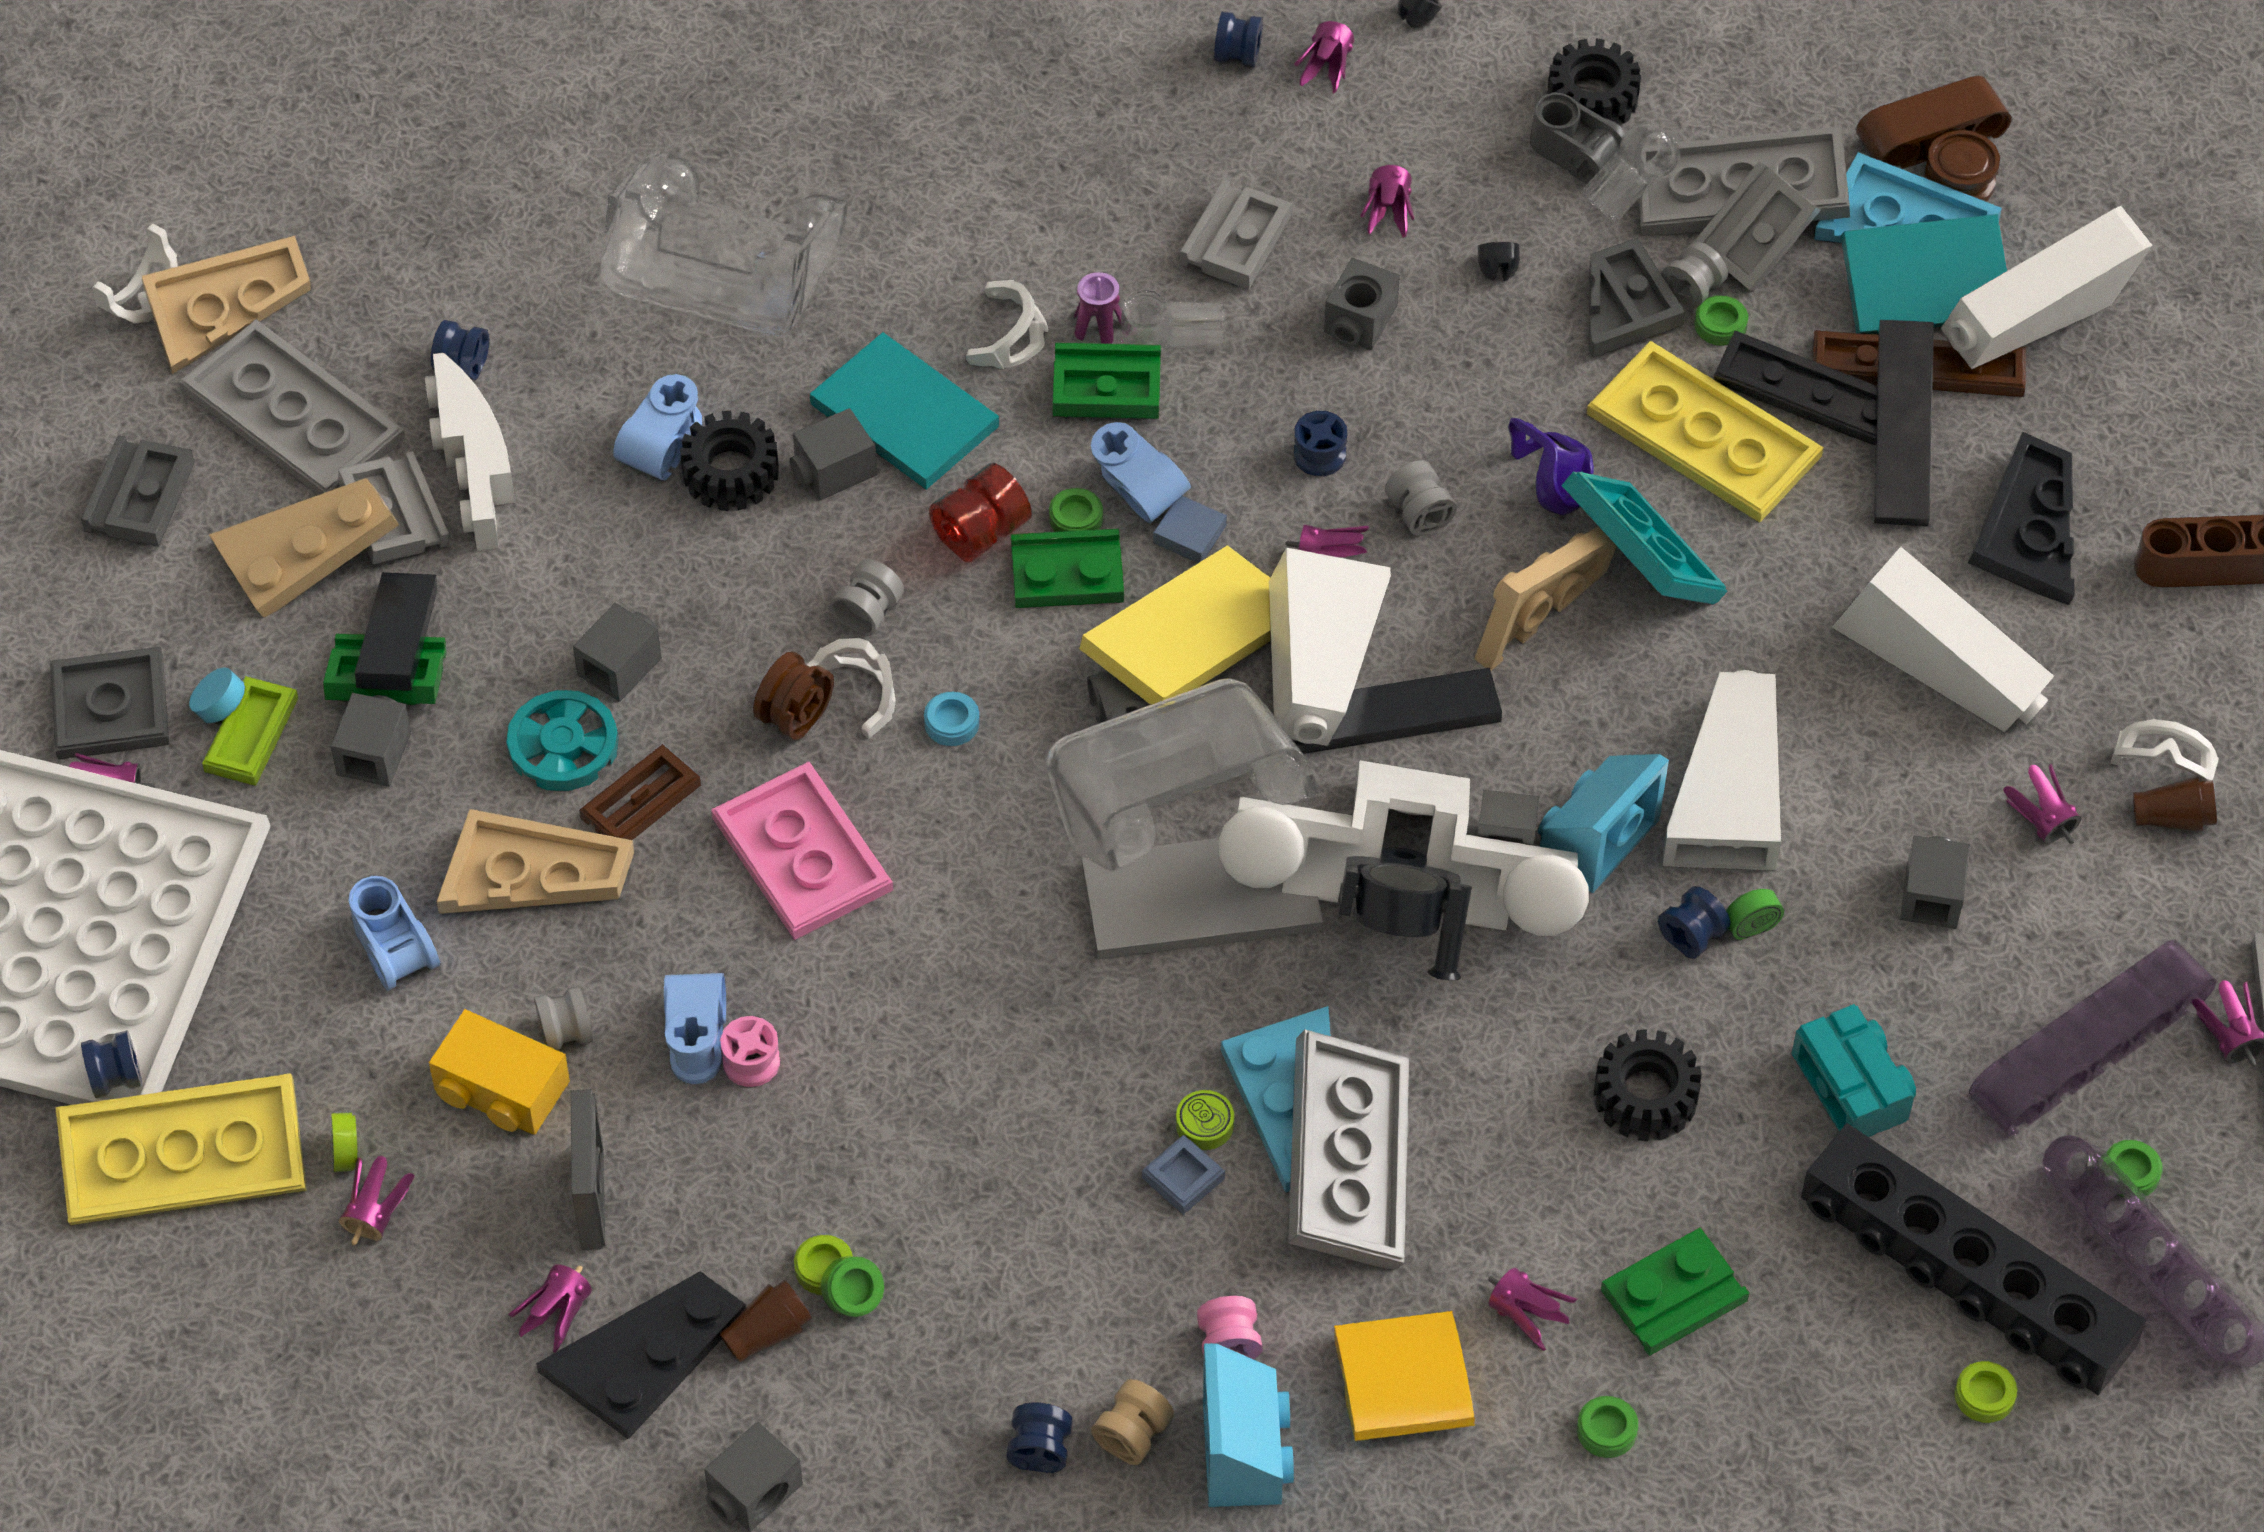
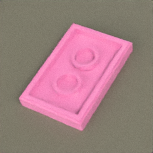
[711,762,893,940]

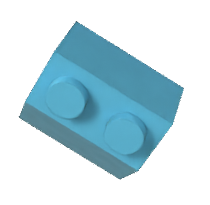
[1538,754,1669,893]
[1202,1343,1294,1507]

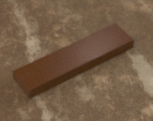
[1812,330,2026,397]

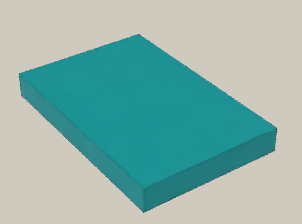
[1840,214,2007,335]
[810,332,999,490]
[1561,471,1727,604]

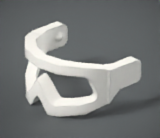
[92,224,178,323]
[966,280,1048,369]
[807,638,896,739]
[2110,719,2219,781]

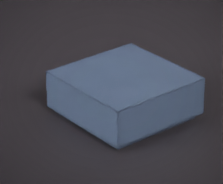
[1153,496,1227,563]
[1142,1135,1225,1215]

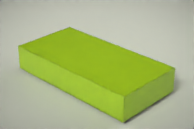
[202,676,299,786]

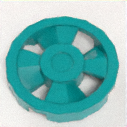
[506,690,619,791]

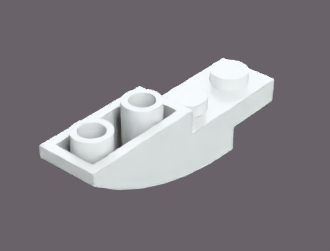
[425,353,516,551]

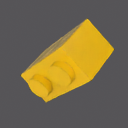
[429,1009,570,1135]

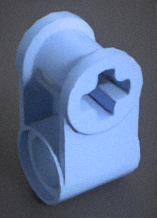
[613,374,702,481]
[1091,422,1191,524]
[348,876,440,991]
[664,973,726,1084]

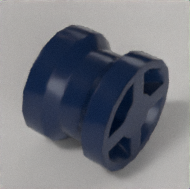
[1214,11,1263,67]
[430,320,490,380]
[1293,411,1347,476]
[1658,886,1731,959]
[81,1030,143,1099]
[1006,1402,1072,1473]

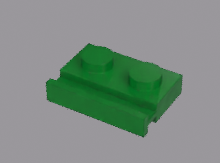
[1052,343,1161,419]
[1011,528,1124,608]
[323,633,447,705]
[1601,1227,1750,1356]

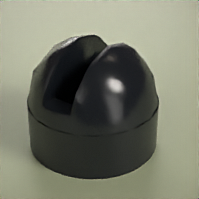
[1397,0,1442,27]
[1478,242,1520,281]

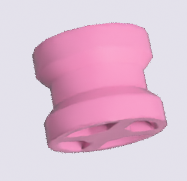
[720,1016,780,1087]
[1197,1296,1262,1359]

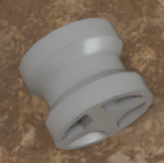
[1661,241,1728,309]
[534,986,593,1051]

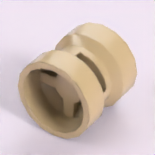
[1091,1379,1174,1465]

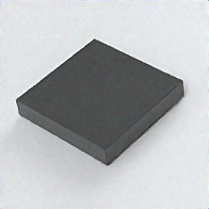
[50,646,170,760]
[570,1089,605,1250]

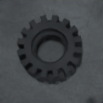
[1547,39,1641,124]
[680,410,779,511]
[1594,1029,1702,1141]

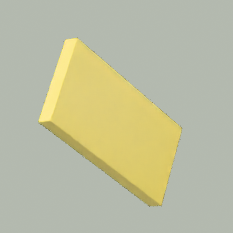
[1587,341,1824,523]
[1079,545,1271,712]
[55,1073,307,1225]

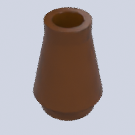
[2133,776,2217,832]
[719,1280,812,1363]

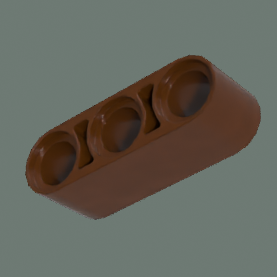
[1856,76,2012,169]
[2134,515,2264,588]

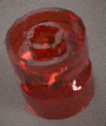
[929,463,1032,562]

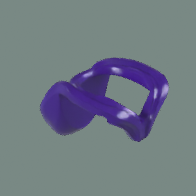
[1508,418,1594,515]

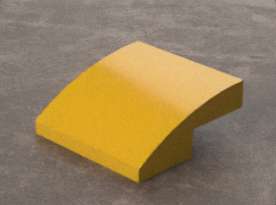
[1334,1311,1475,1441]

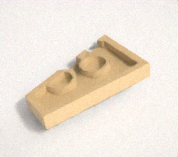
[142,236,311,374]
[209,478,399,617]
[1474,526,1617,671]
[437,809,634,914]

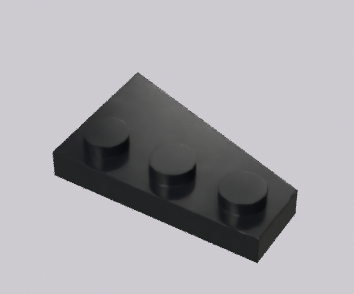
[1968,432,2075,605]
[536,1271,746,1439]

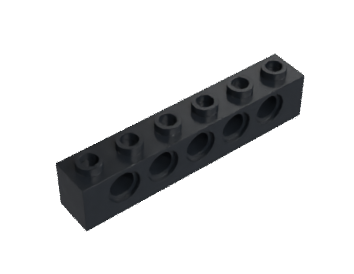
[1801,1123,2146,1396]

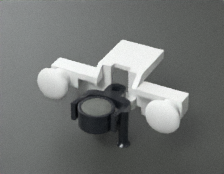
[1218,760,1589,981]

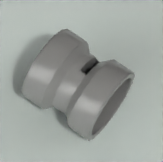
[1385,460,1457,537]
[830,559,904,636]

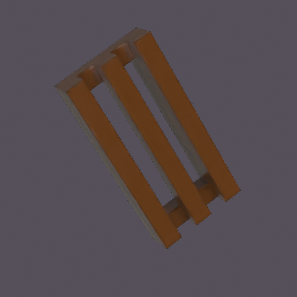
[579,744,701,840]

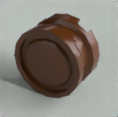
[1924,130,2000,202]
[753,651,834,740]

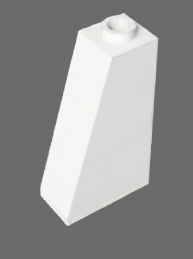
[1941,206,2153,369]
[1832,547,2054,732]
[1269,548,1391,746]
[1662,670,1781,870]

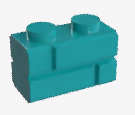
[1791,1004,1916,1137]

